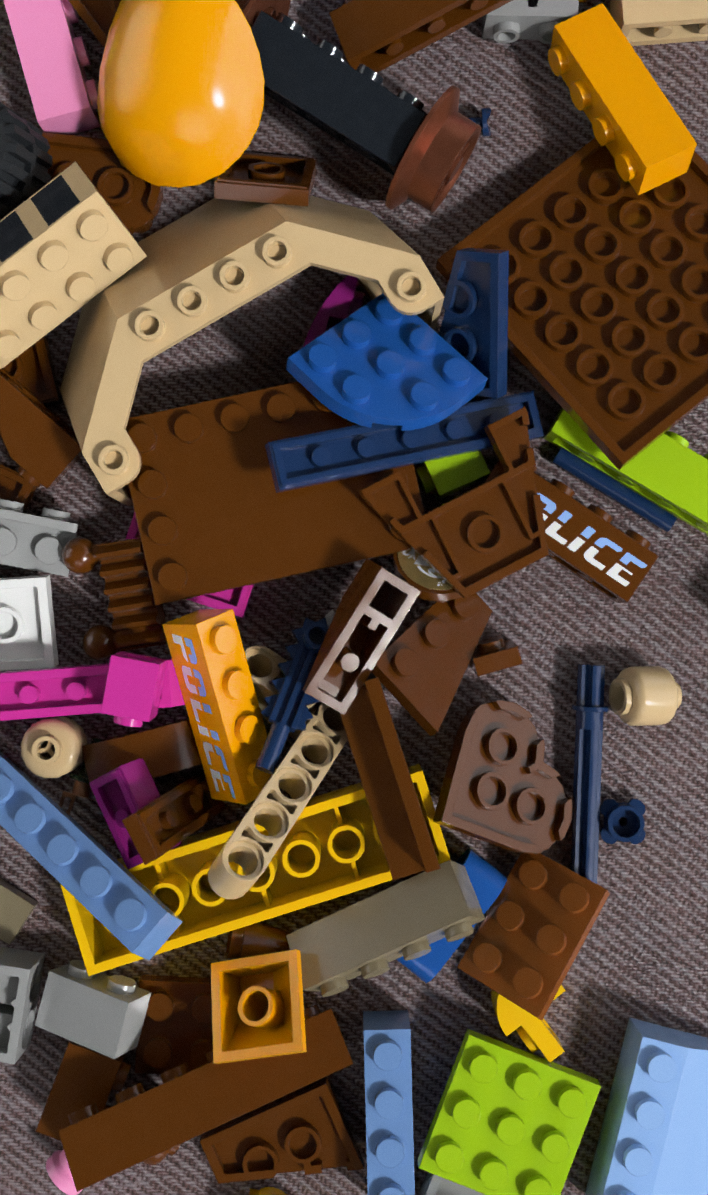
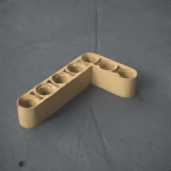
[208,645,348,900]

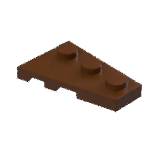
[371,593,492,737]
[200,1077,364,1184]

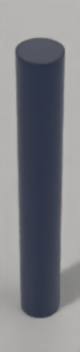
[552,447,677,532]

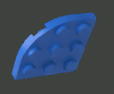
[286,293,488,431]

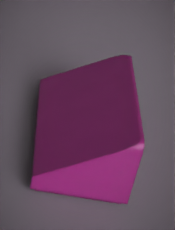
[89,758,181,870]

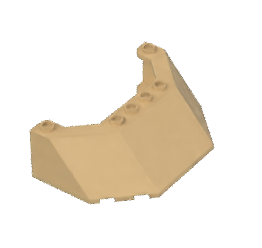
[60,196,445,506]

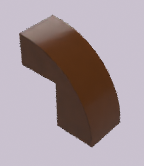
[82,718,202,791]

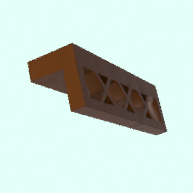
[340,677,441,881]

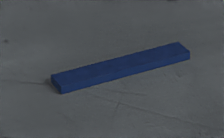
[265,391,544,493]

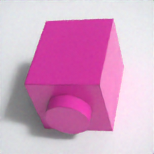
[101,651,167,727]

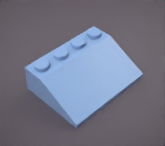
[585,1017,708,1195]

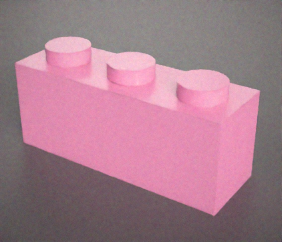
[3,0,101,135]

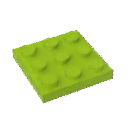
[418,1028,601,1195]

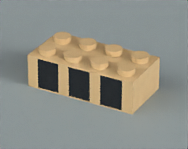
[0,161,147,369]

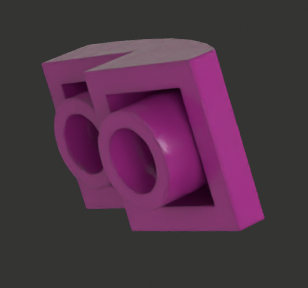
[303,275,365,347]

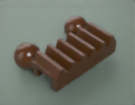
[62,535,167,661]

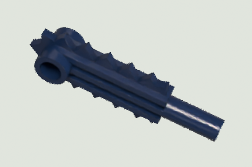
[255,617,329,774]

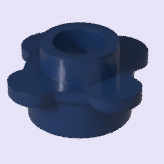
[600,798,646,844]

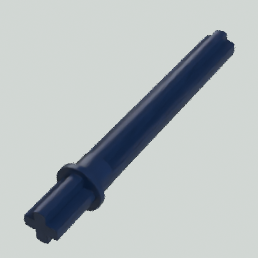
[570,664,609,884]

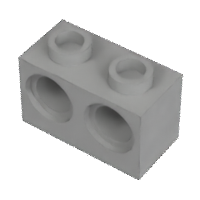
[0,946,45,1064]

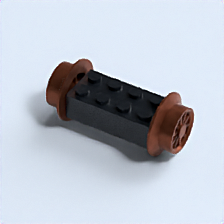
[235,0,481,212]

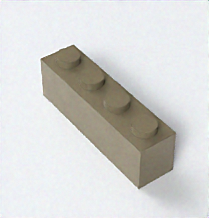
[286,860,485,997]

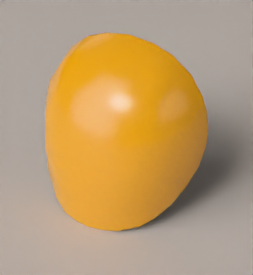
[97,0,265,188]

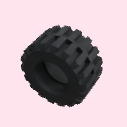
[0,102,53,220]

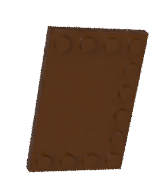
[126,382,425,605]

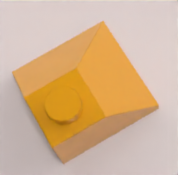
[211,949,307,1064]

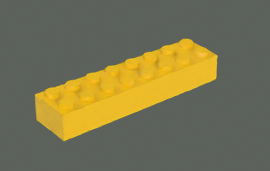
[60,764,451,976]

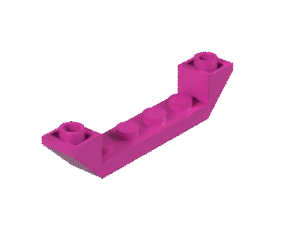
[0,658,185,721]

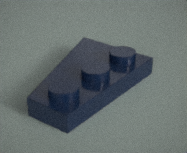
[438,248,509,399]

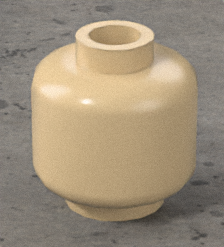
[609,666,682,726]
[21,716,87,778]

